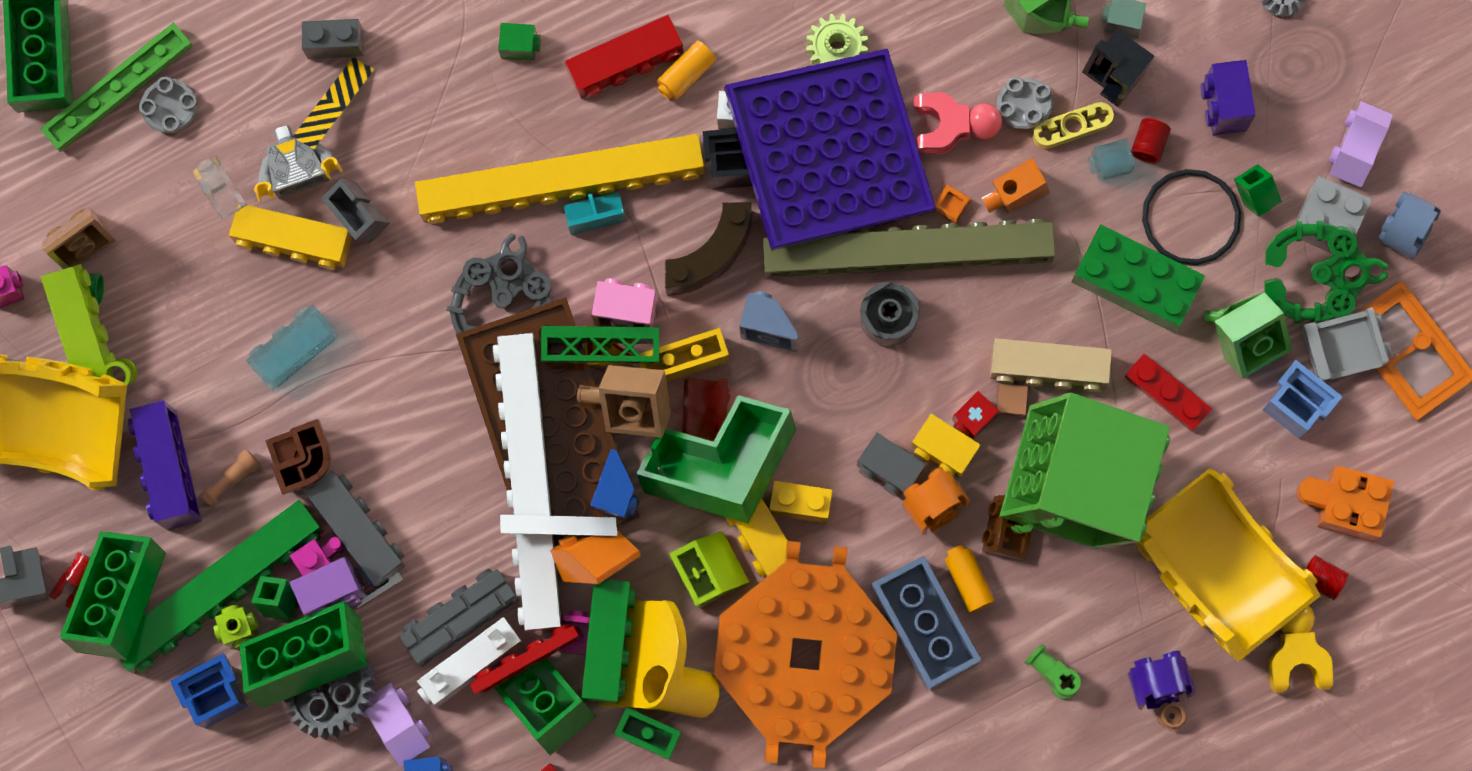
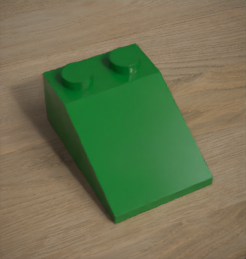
[494,658,596,755]

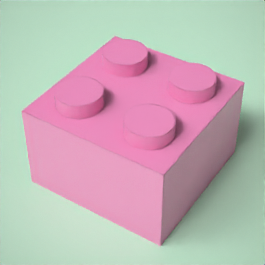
[592,278,658,327]

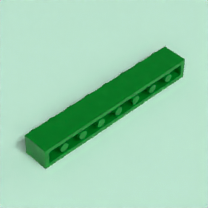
[119,500,324,674]

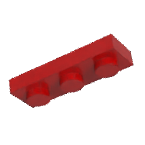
[1125,353,1212,432]

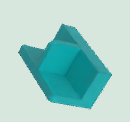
[564,192,626,235]

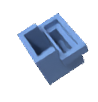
[1263,360,1343,439]

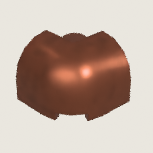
[265,419,331,495]

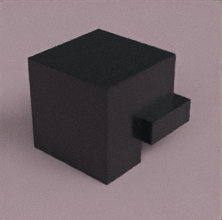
[1082,29,1155,107]
[702,128,752,190]

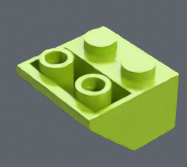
[669,531,749,610]

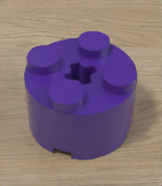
[1128,650,1196,710]

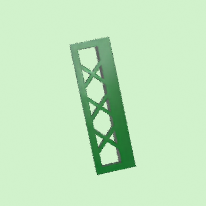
[541,326,659,363]

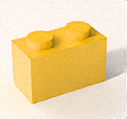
[911,413,980,478]
[770,481,832,524]

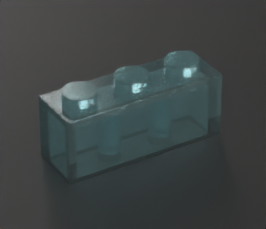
[246,305,339,391]

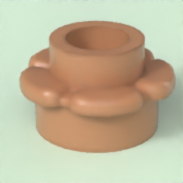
[1158,701,1187,731]

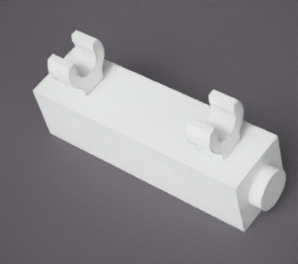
[417,617,523,707]

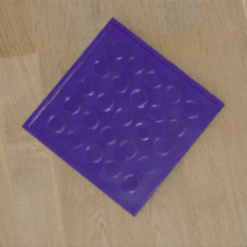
[724,49,936,251]

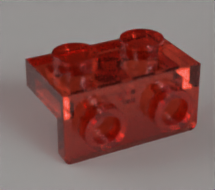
[682,378,730,440]

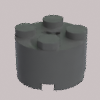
[860,282,919,347]

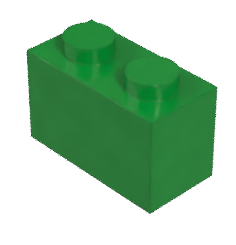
[614,707,682,761]

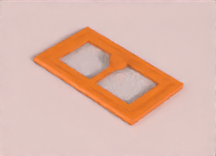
[1357,281,1472,421]

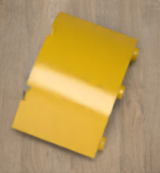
[0,354,127,491]
[1135,468,1321,662]

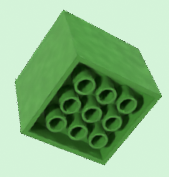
[999,392,1170,549]

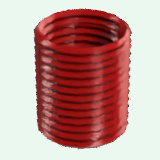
[1130,118,1171,164]
[1306,555,1349,600]

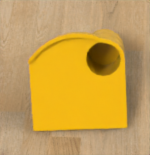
[598,600,719,718]

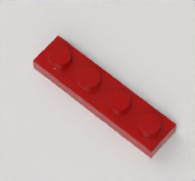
[469,624,584,695]

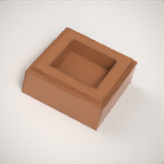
[996,384,1028,417]

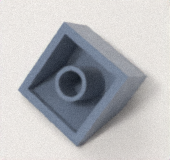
[739,291,798,352]

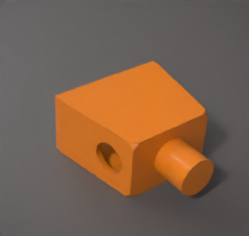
[981,158,1050,213]

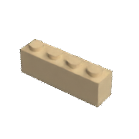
[990,338,1112,392]

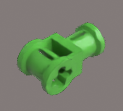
[1024,644,1081,700]

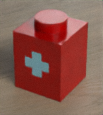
[952,391,999,440]

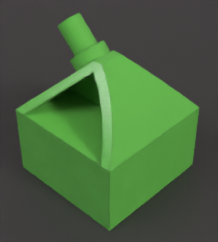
[1004,0,1089,34]
[1204,292,1292,379]

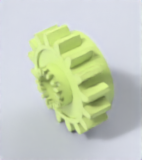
[806,14,868,65]

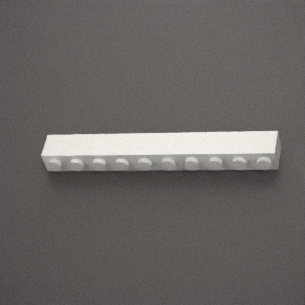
[493,333,562,631]

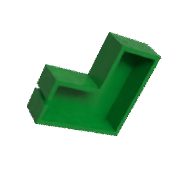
[636,395,797,524]

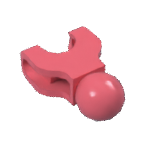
[913,92,1003,155]

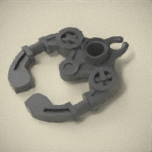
[446,234,551,334]

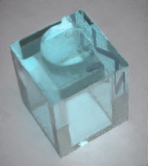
[1088,138,1135,181]

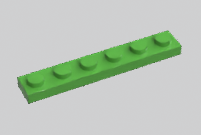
[40,22,193,152]

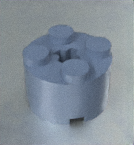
[1378,191,1442,260]

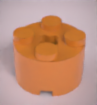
[902,467,971,535]

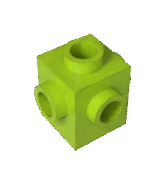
[213,605,259,650]

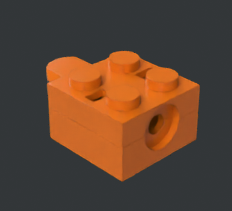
[1297,465,1395,542]

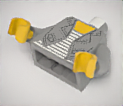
[254,126,343,202]

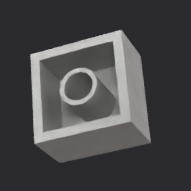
[1294,176,1372,254]

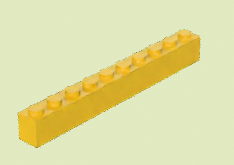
[415,134,705,224]

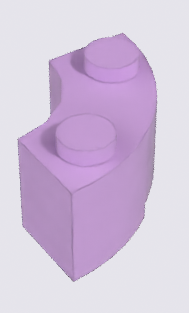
[1328,101,1393,187]
[364,682,430,767]

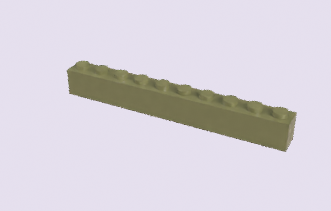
[763,219,1055,279]

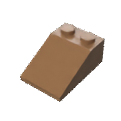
[42,207,116,269]

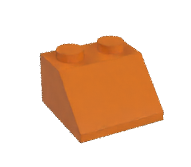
[550,530,641,584]

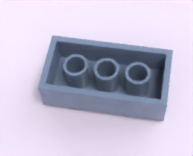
[871,556,982,692]

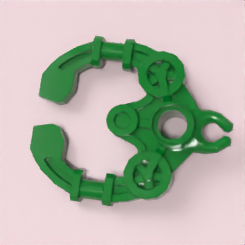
[1264,221,1388,323]

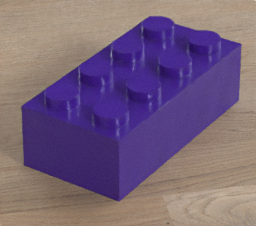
[128,400,202,530]

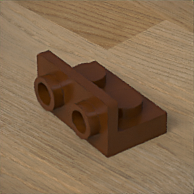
[982,495,1033,561]

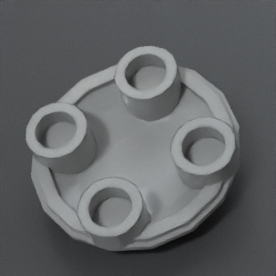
[139,77,197,133]
[996,77,1053,129]

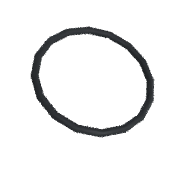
[1142,169,1241,265]

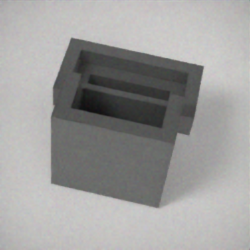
[0,545,49,610]

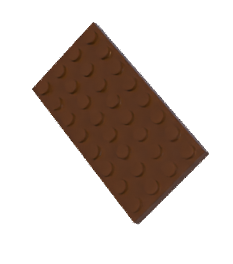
[456,297,640,547]

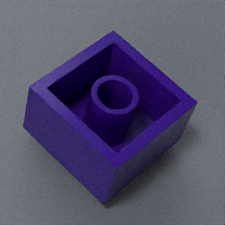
[1200,60,1256,135]

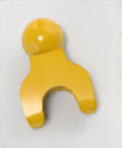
[1268,606,1333,694]

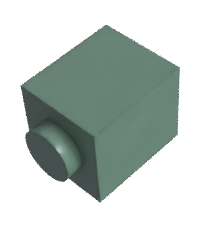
[1101,0,1146,38]

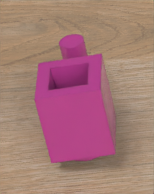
[289,537,346,576]

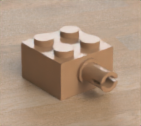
[577,365,671,438]

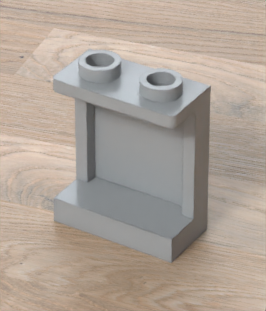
[1301,307,1392,382]

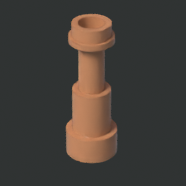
[200,449,262,507]

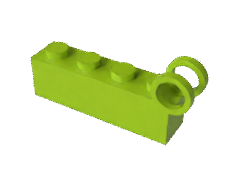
[40,264,137,386]

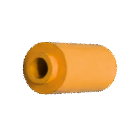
[657,40,717,100]
[944,545,996,614]

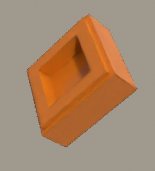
[934,184,971,224]

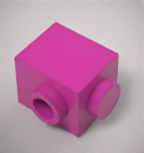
[0,265,25,308]

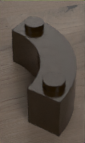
[665,202,752,296]

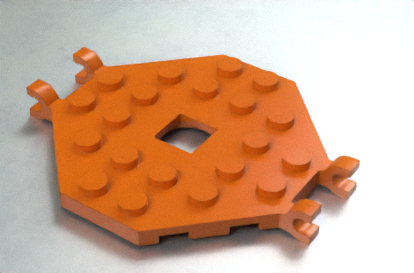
[713,541,897,768]

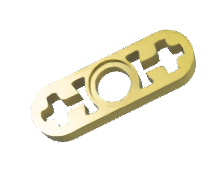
[1033,102,1114,149]

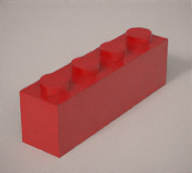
[565,14,684,98]

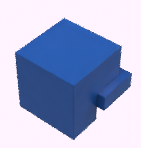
[170,653,248,729]

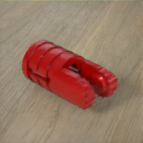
[49,551,90,609]

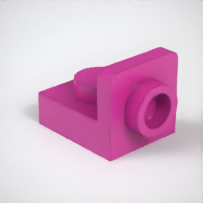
[559,610,590,655]

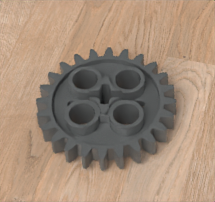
[284,659,377,740]

